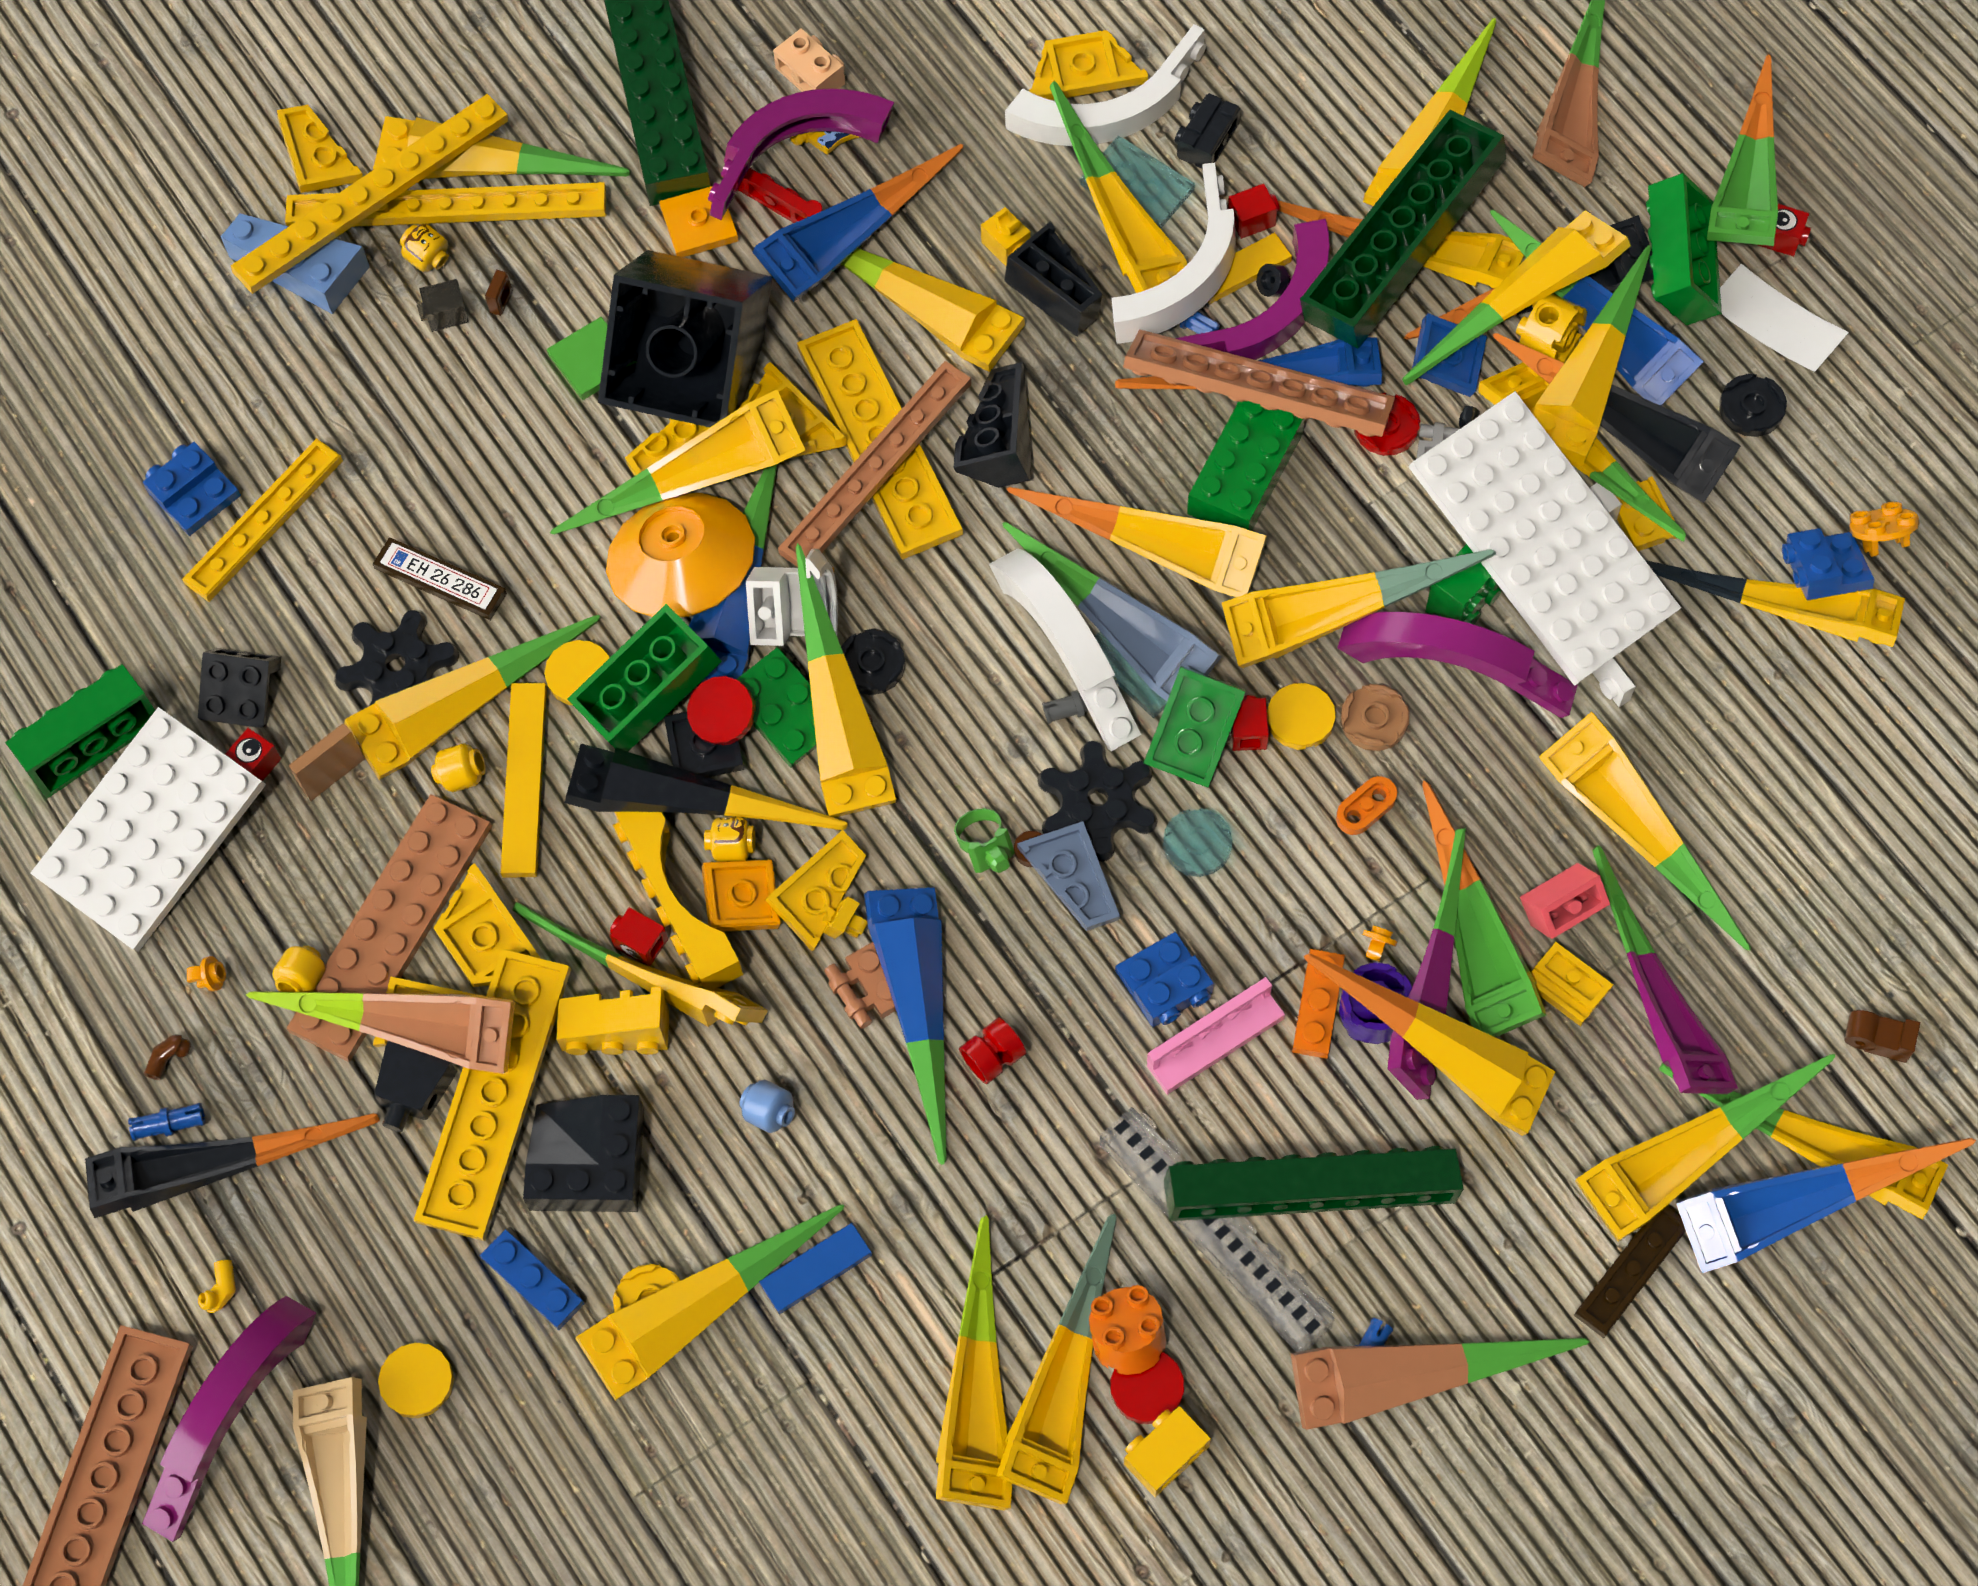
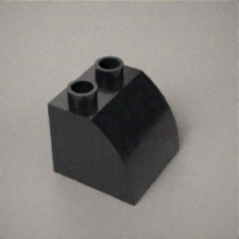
[598,250,773,427]

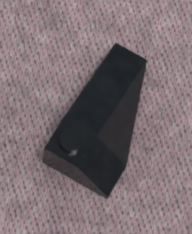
[953,362,1031,488]

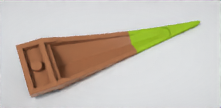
[246,991,515,1074]

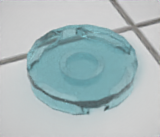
[1163,808,1232,877]

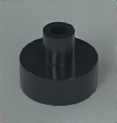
[1256,264,1291,297]

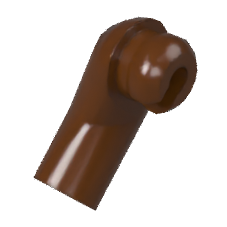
[144,1034,191,1080]

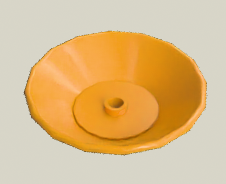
[606,493,755,618]

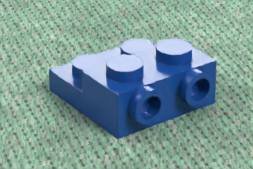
[142,441,241,536]
[1782,528,1874,600]
[1115,931,1214,1028]

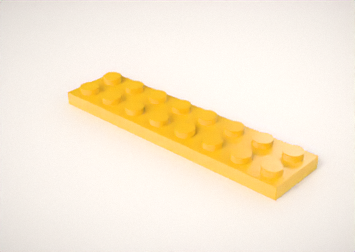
[797,319,963,560]
[413,949,571,1241]

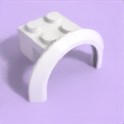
[746,549,838,646]

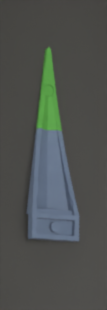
[1002,522,1222,701]

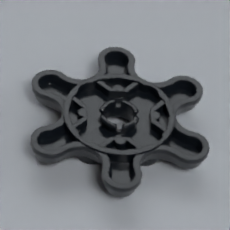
[334,610,459,706]
[1037,741,1158,862]

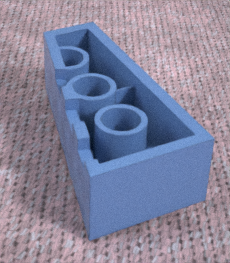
[221,213,370,314]

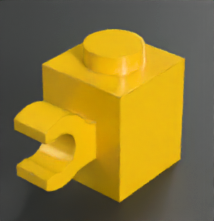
[981,207,1031,266]

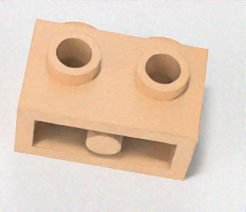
[773,28,845,92]

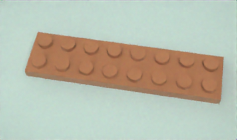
[1123,329,1395,437]
[286,794,492,1063]
[23,1325,193,1586]

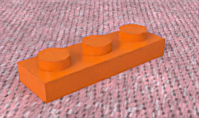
[1292,949,1345,1059]

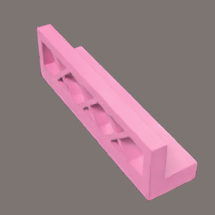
[1147,977,1285,1095]

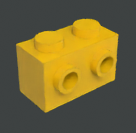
[1124,1406,1211,1498]

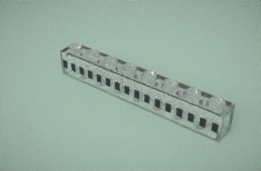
[1100,1107,1335,1352]

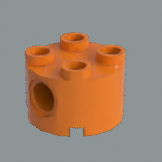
[1089,1285,1167,1375]

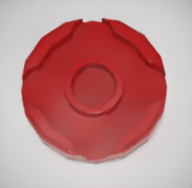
[1354,393,1420,456]
[687,676,756,745]
[1110,1352,1184,1424]

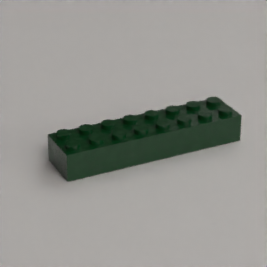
[604,0,710,206]
[1300,110,1507,349]

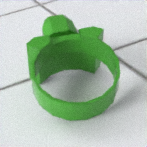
[954,808,1014,873]

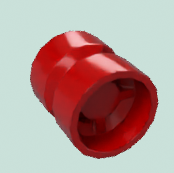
[959,1017,1027,1084]

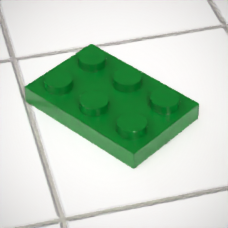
[736,647,817,768]
[1144,666,1246,788]

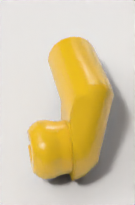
[198,1260,236,1313]

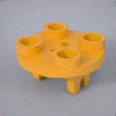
[1849,502,1920,557]

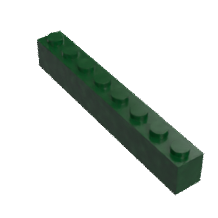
[1163,1146,1464,1221]

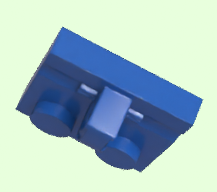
[1412,313,1487,397]

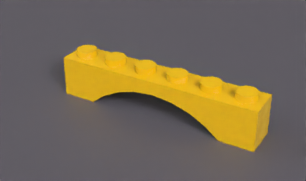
[612,812,743,991]

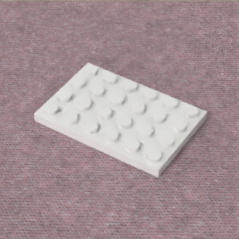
[30,707,266,952]

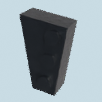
[1004,221,1103,337]

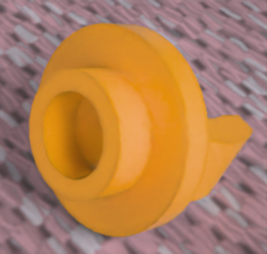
[1362,925,1398,962]
[187,956,226,992]

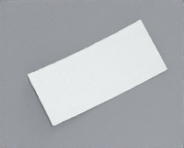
[1720,263,1849,372]

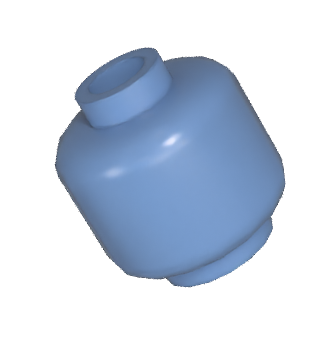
[740,1080,795,1133]

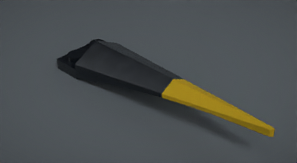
[564,744,848,830]

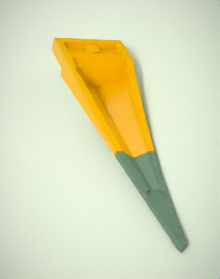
[1222,549,1496,668]
[996,1214,1116,1504]

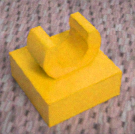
[823,896,868,939]

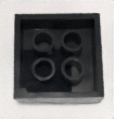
[523,1095,644,1212]

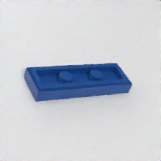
[759,1223,872,1315]

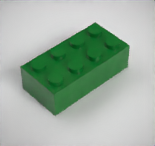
[1646,173,1722,326]
[1187,401,1305,531]
[1425,544,1502,624]
[567,604,722,752]
[5,664,155,799]

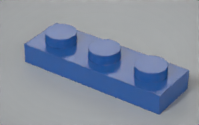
[479,1229,585,1330]

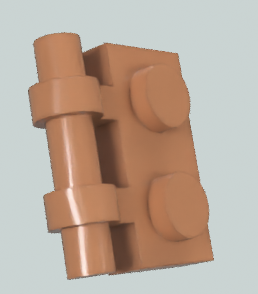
[824,942,896,1029]

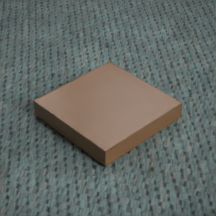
[289,724,365,801]

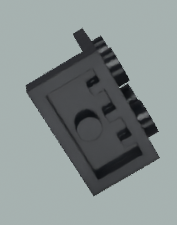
[198,648,282,728]

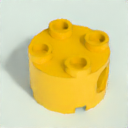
[1516,293,1587,363]

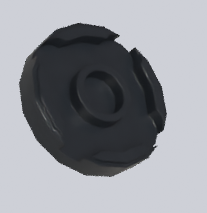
[1719,374,1787,437]
[841,629,906,695]

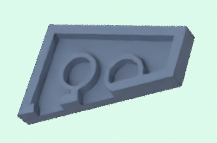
[1017,821,1120,931]

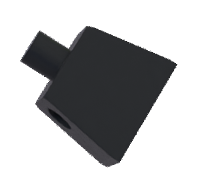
[375,1041,457,1133]

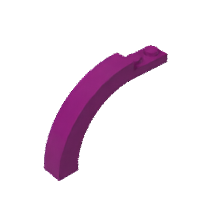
[708,89,894,220]
[1174,219,1329,360]
[1337,612,1578,718]
[142,1296,316,1542]

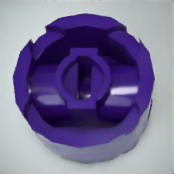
[1339,962,1412,1044]

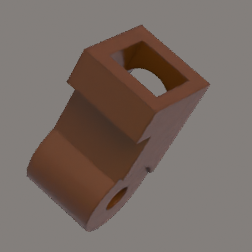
[1844,1010,1921,1063]

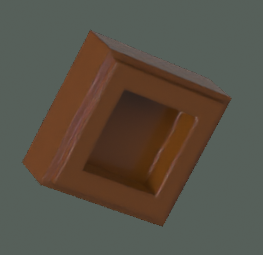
[485,269,513,316]

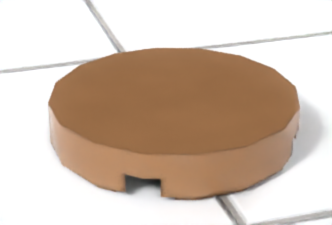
[1340,684,1409,751]

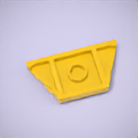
[1029,30,1148,100]
[739,362,847,458]
[434,863,541,987]

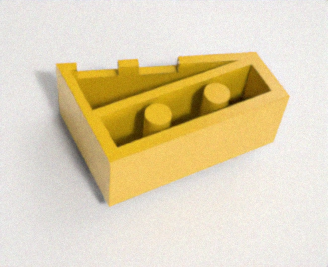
[557,986,669,1055]

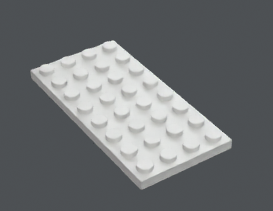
[1408,391,1681,686]

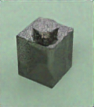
[416,279,469,332]

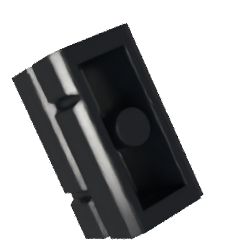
[1174,93,1241,169]

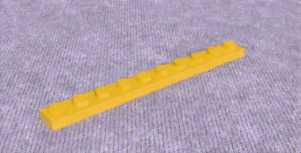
[231,94,508,294]
[285,182,606,227]

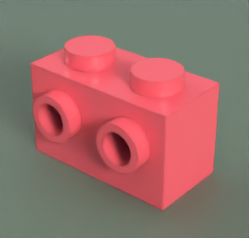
[1520,863,1610,939]

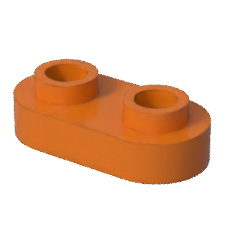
[1336,776,1397,835]

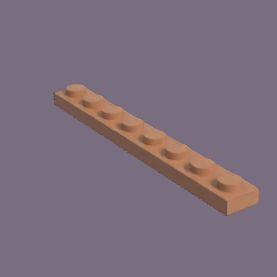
[778,361,971,567]

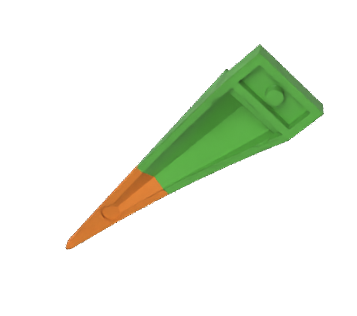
[1707,54,1778,246]
[1422,780,1547,1037]

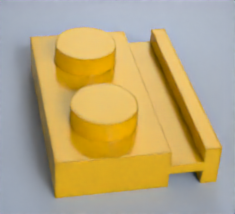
[1615,476,1677,551]
[1531,942,1614,1027]

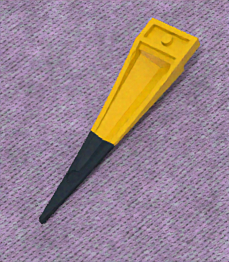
[1645,560,1905,647]

